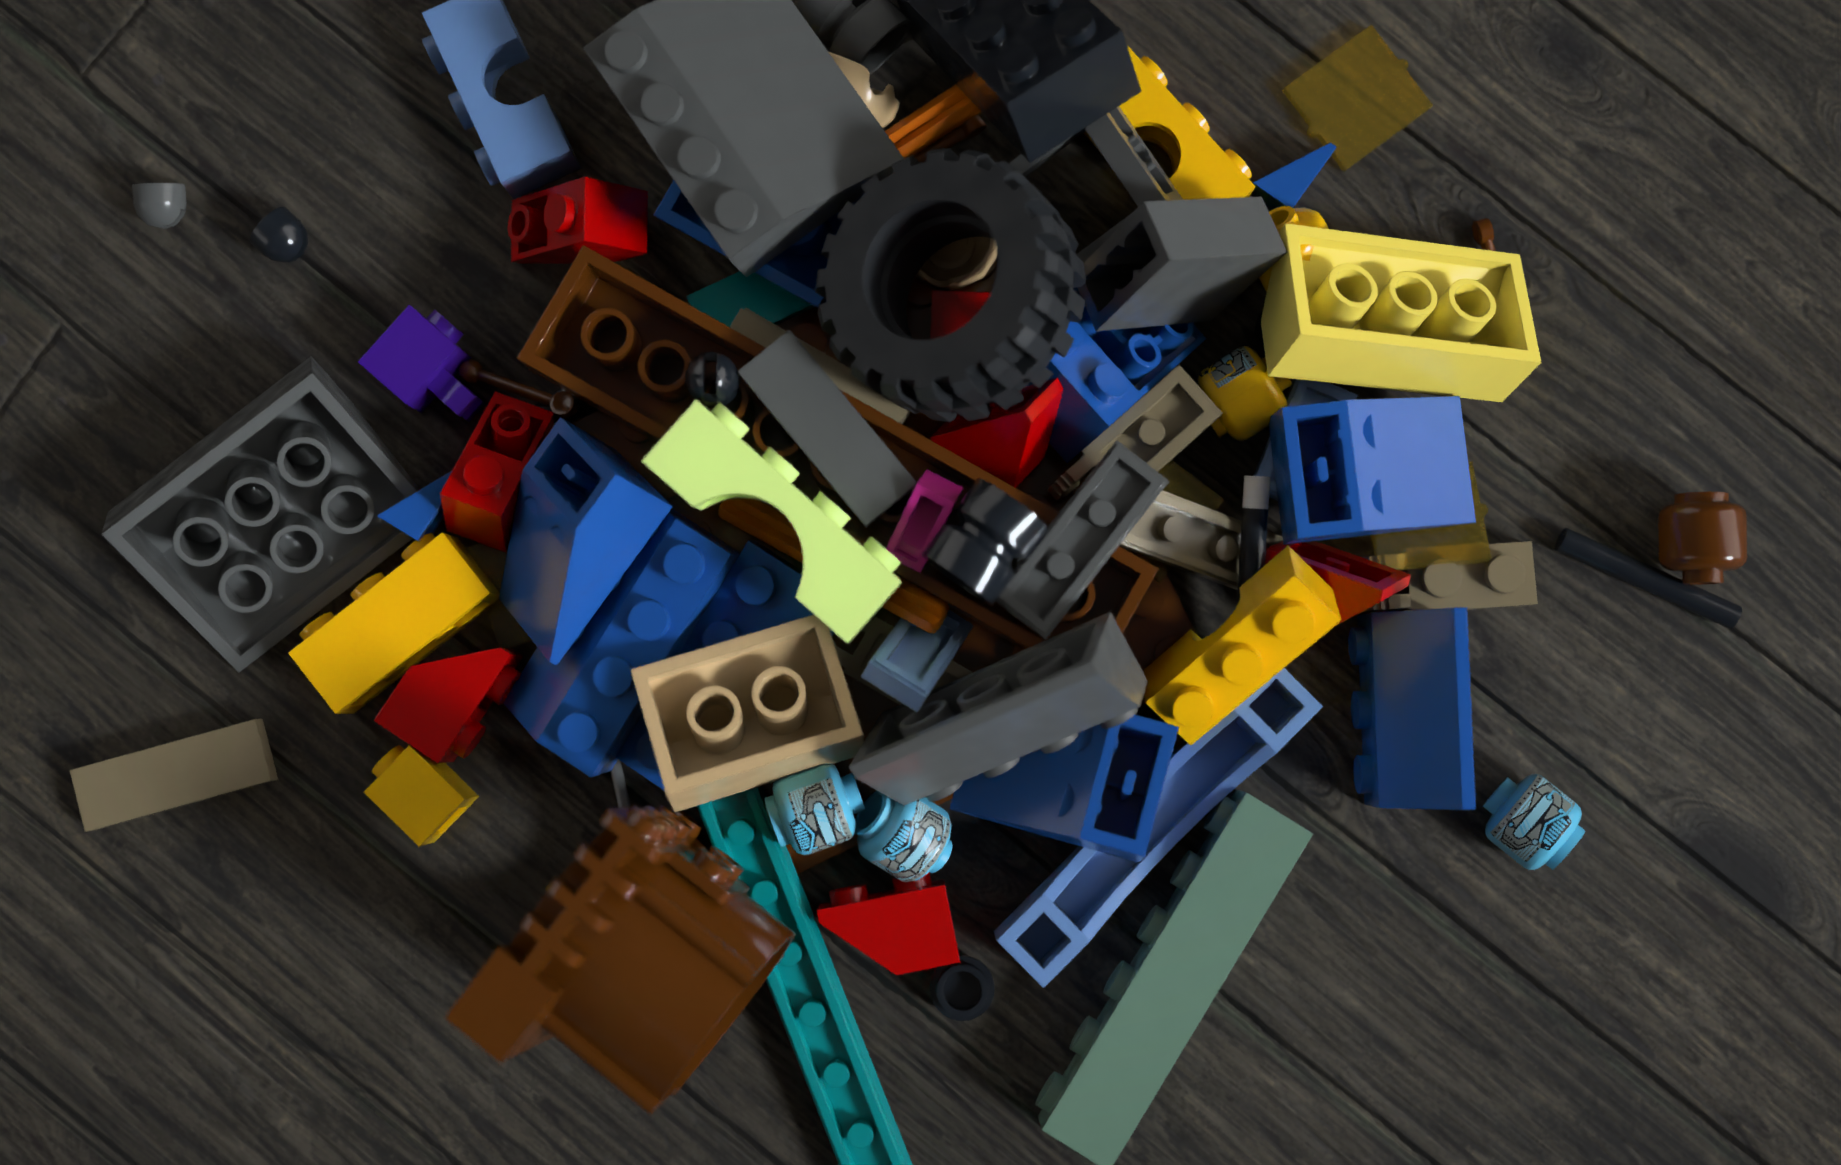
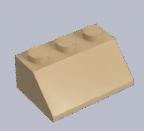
[631,615,863,812]

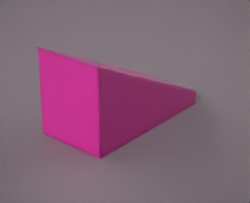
[886,469,963,573]

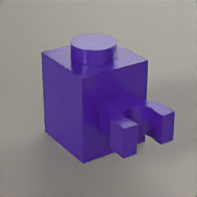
[358,305,486,422]

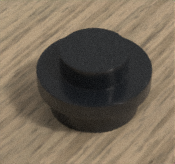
[930,955,994,1021]

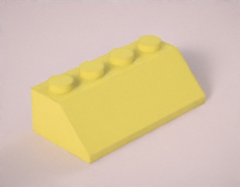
[1261,223,1541,402]

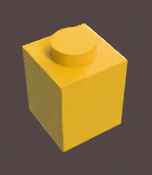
[364,745,479,847]

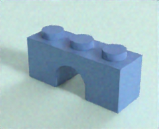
[422,0,581,199]

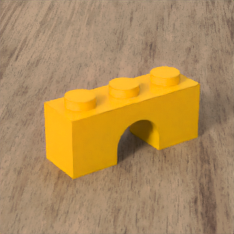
[1083,46,1256,200]
[1144,546,1341,746]

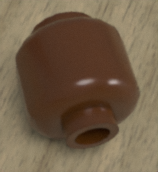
[1658,492,1747,585]

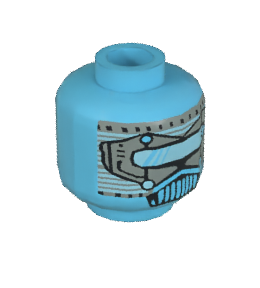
[764,763,866,855]
[1483,774,1585,870]
[856,791,952,882]

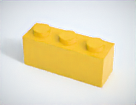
[288,532,500,714]

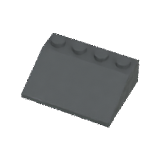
[583,0,904,278]
[102,356,420,673]

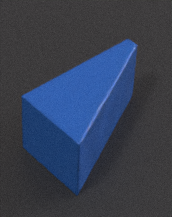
[1250,142,1337,210]
[377,471,452,542]

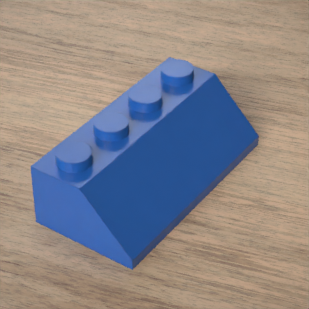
[503,508,741,777]

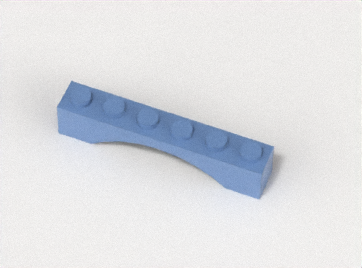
[994,668,1323,988]

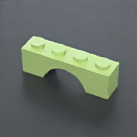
[642,400,903,643]

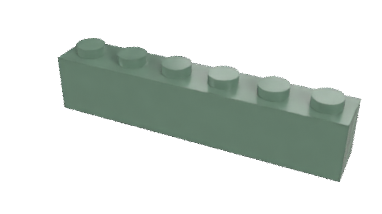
[1035,789,1313,1165]

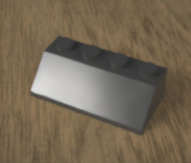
[849,612,1148,806]

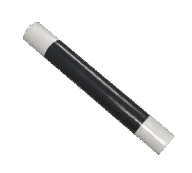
[1236,476,1270,607]

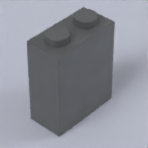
[1077,197,1287,331]

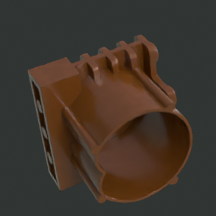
[444,805,795,1115]

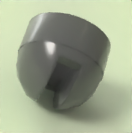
[132,183,187,229]

